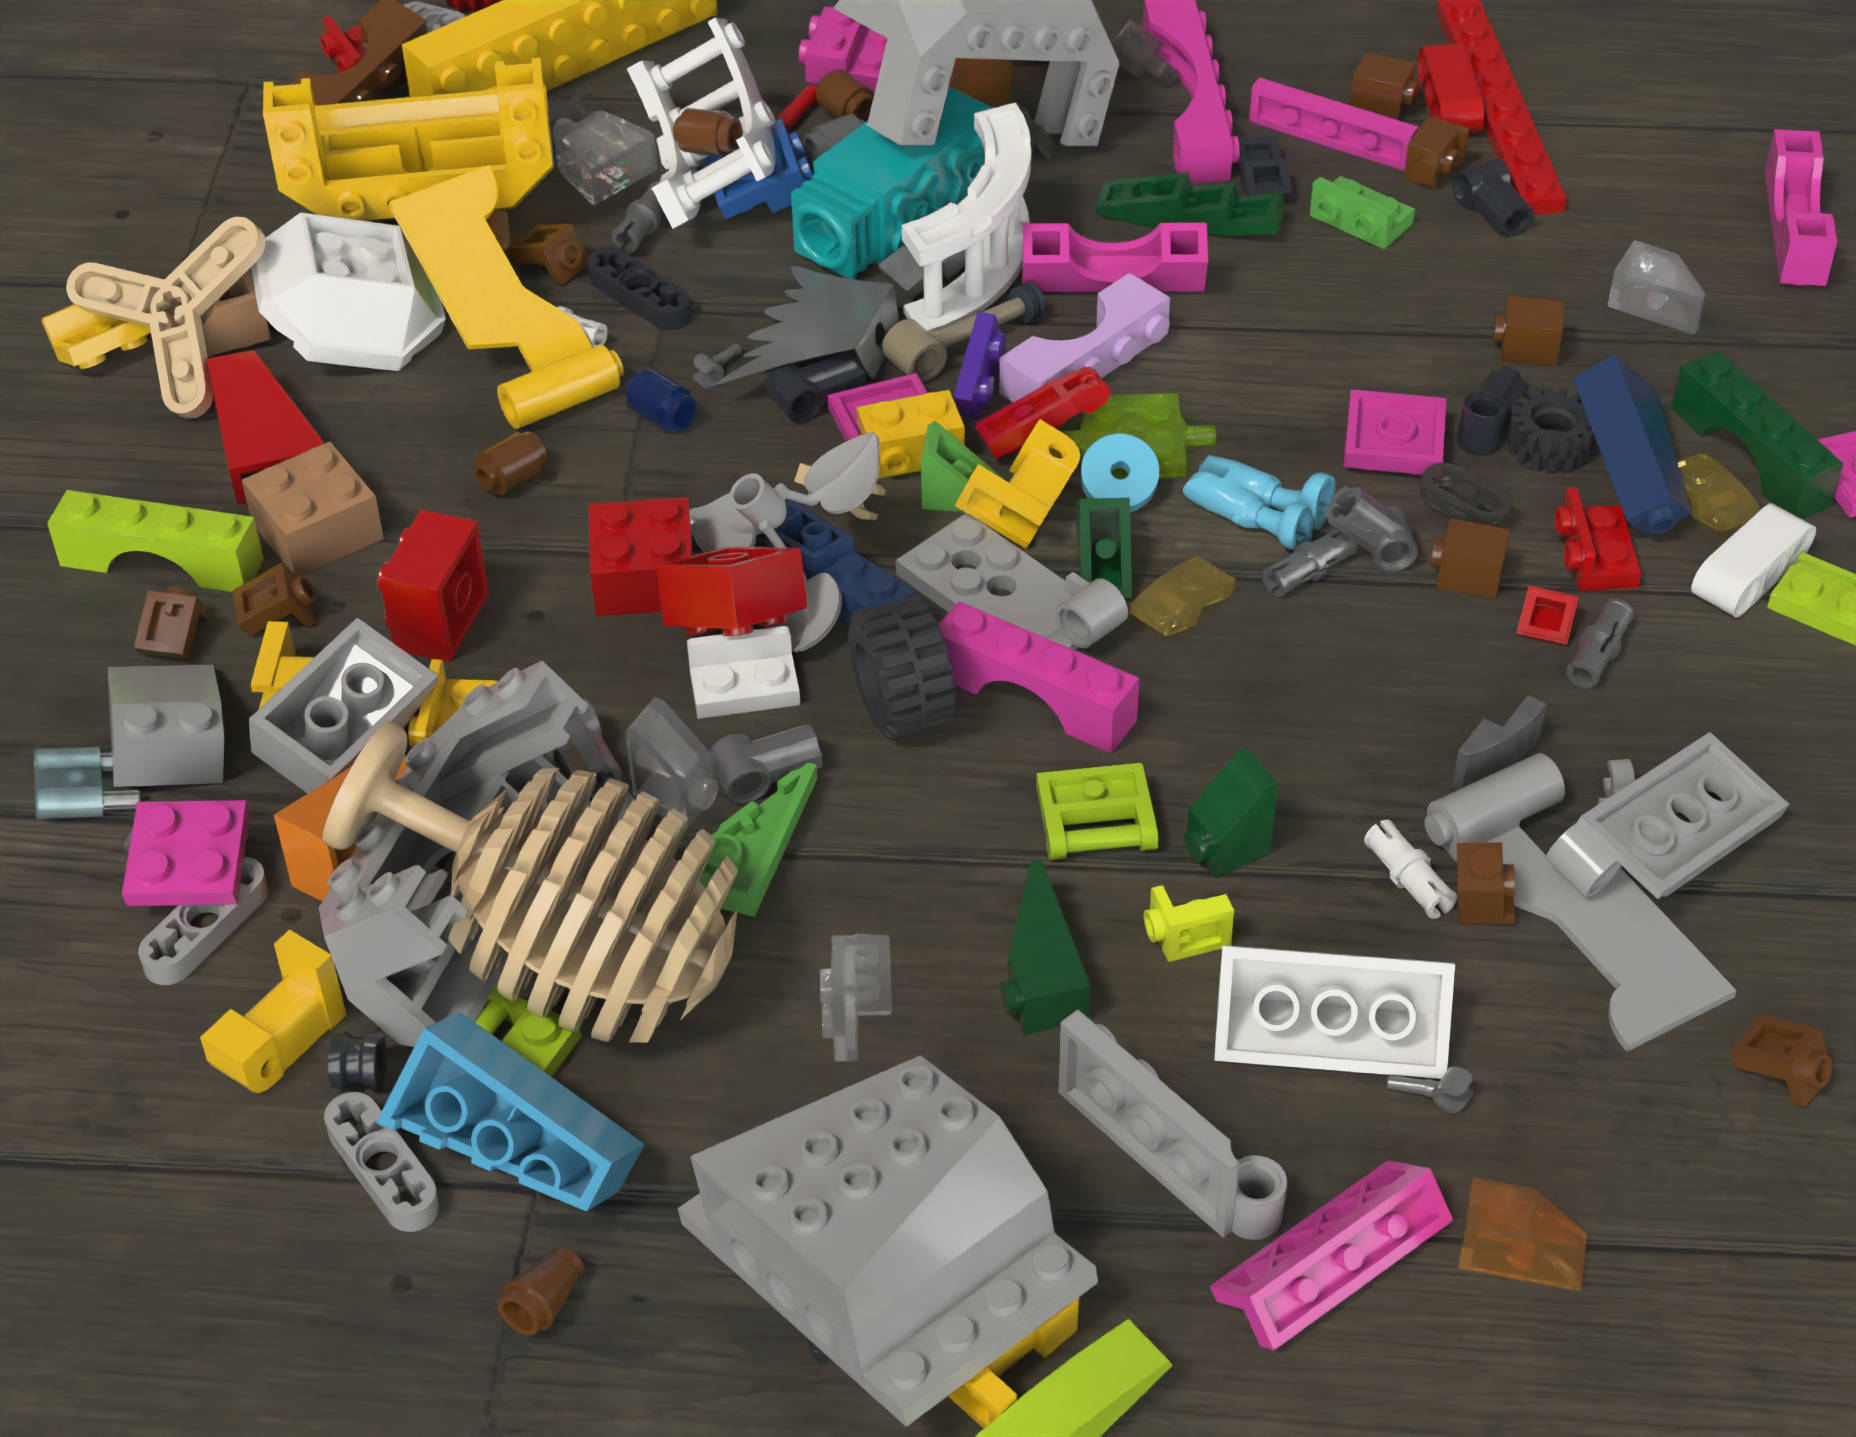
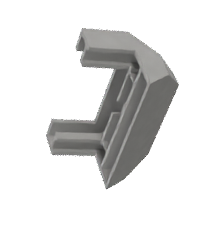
[834,0,1119,146]
[319,661,591,1047]

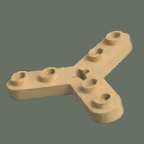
[66,216,265,419]

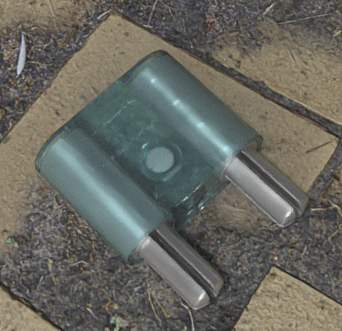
[34,746,141,819]

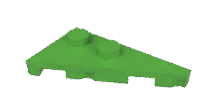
[699,762,817,917]

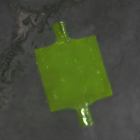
[1060,393,1216,479]

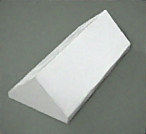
[1214,945,1455,1079]

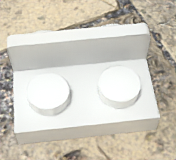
[687,626,800,719]

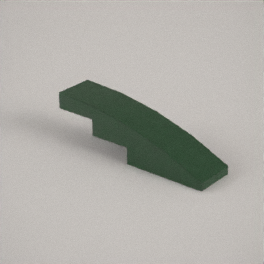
[1095,172,1286,236]

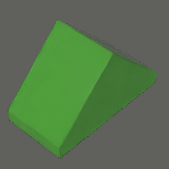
[921,421,1003,513]

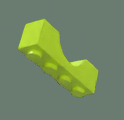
[47,490,264,592]

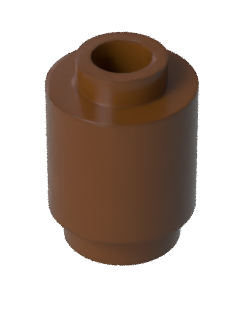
[816,69,874,122]
[673,108,742,157]
[474,431,548,496]

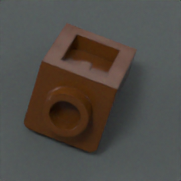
[508,224,588,285]
[232,562,317,636]
[134,587,210,661]
[1730,1015,1832,1107]

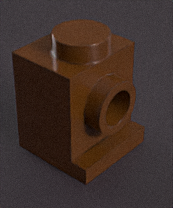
[1404,116,1470,189]
[1457,842,1515,924]

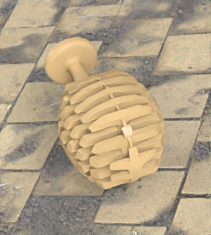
[322,721,738,1042]

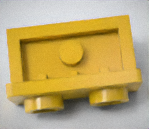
[42,304,151,369]
[856,390,965,479]

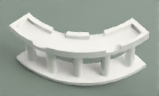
[627,18,776,228]
[902,103,1031,332]

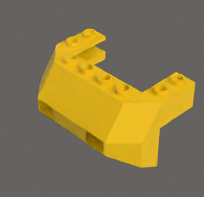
[263,57,554,222]

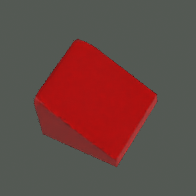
[1516,585,1579,646]

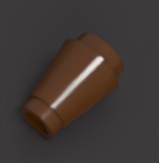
[498,1247,584,1336]

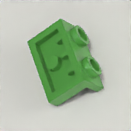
[1310,176,1415,250]

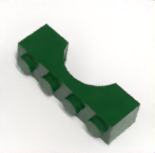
[1671,351,1844,519]

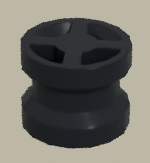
[328,1031,387,1090]

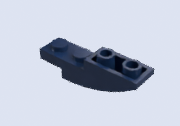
[759,501,917,624]

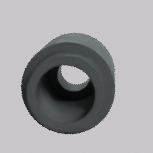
[803,114,865,166]

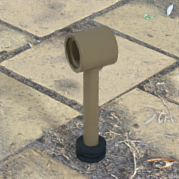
[882,282,1045,383]

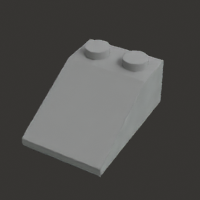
[249,618,438,794]
[108,665,224,787]

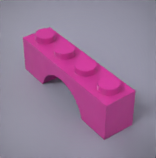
[1764,129,1837,286]
[1022,223,1208,292]
[939,601,1139,754]

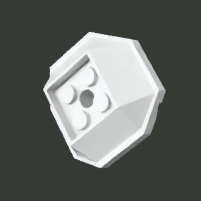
[251,213,446,371]

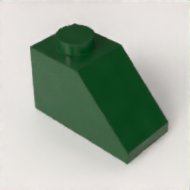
[1076,497,1132,598]
[1184,747,1278,879]

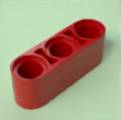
[1418,44,1484,133]

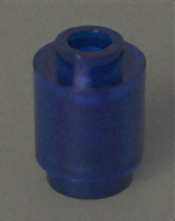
[626,368,697,431]

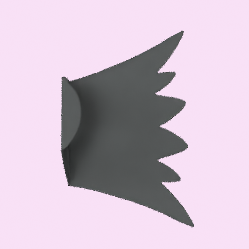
[715,265,898,385]

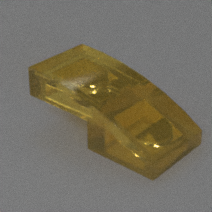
[1678,453,1761,532]
[1128,556,1236,636]

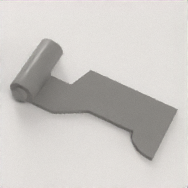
[1425,753,1737,1052]

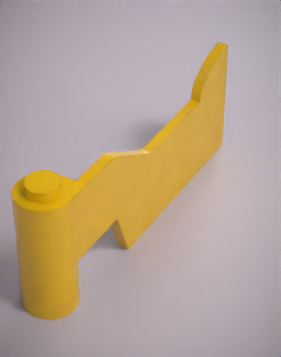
[389,165,624,429]

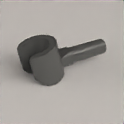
[693,344,742,390]
[1387,1067,1474,1113]

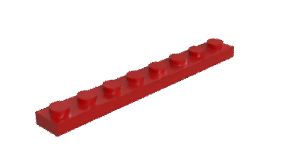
[1437,0,1566,215]

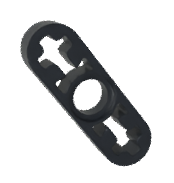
[587,247,691,330]

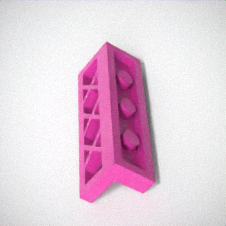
[1249,77,1418,171]
[1210,1160,1453,1350]

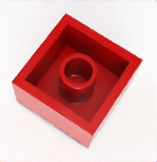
[589,497,693,617]
[377,509,489,663]
[656,546,808,636]

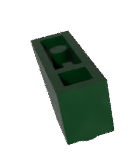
[1000,859,1091,1035]

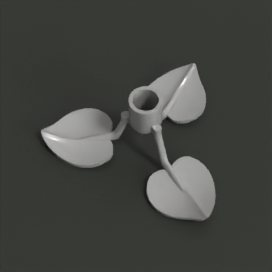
[690,432,880,653]

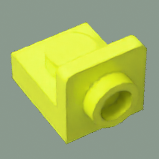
[1143,885,1234,962]

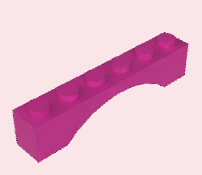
[1143,0,1239,183]

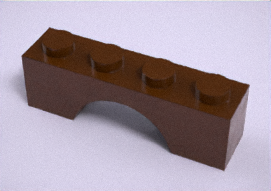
[289,0,427,106]

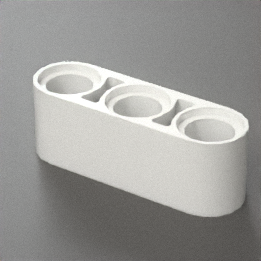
[1691,503,1816,618]

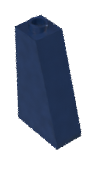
[1573,354,1692,537]

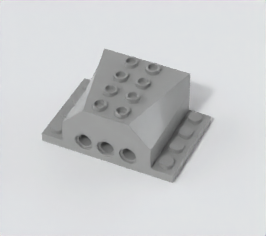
[677,1055,1098,1427]

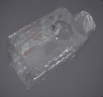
[553,111,657,206]

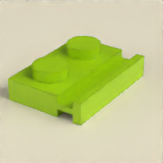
[1767,551,1856,646]

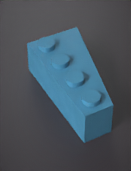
[376,1012,645,1212]

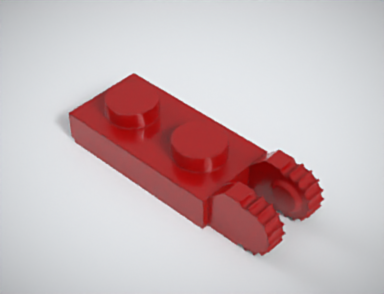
[975,366,1112,459]

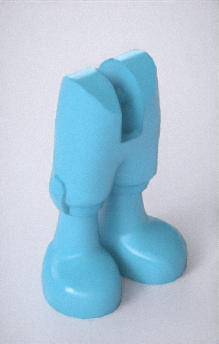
[1183,455,1335,550]

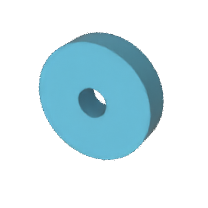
[1080,434,1159,512]

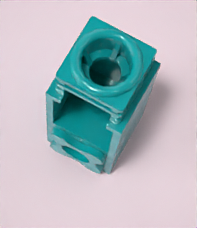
[791,87,993,279]

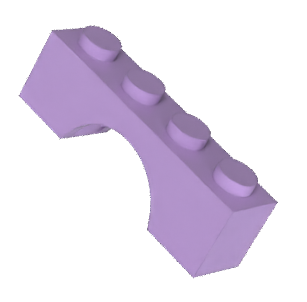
[999,273,1170,402]

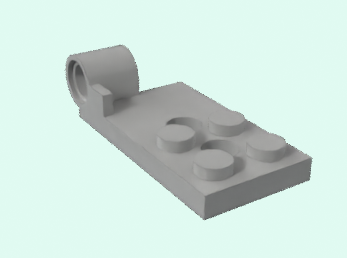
[896,513,1128,650]
[1546,732,1789,899]
[1058,1010,1287,1240]

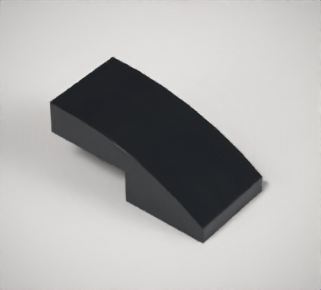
[1236,135,1292,199]

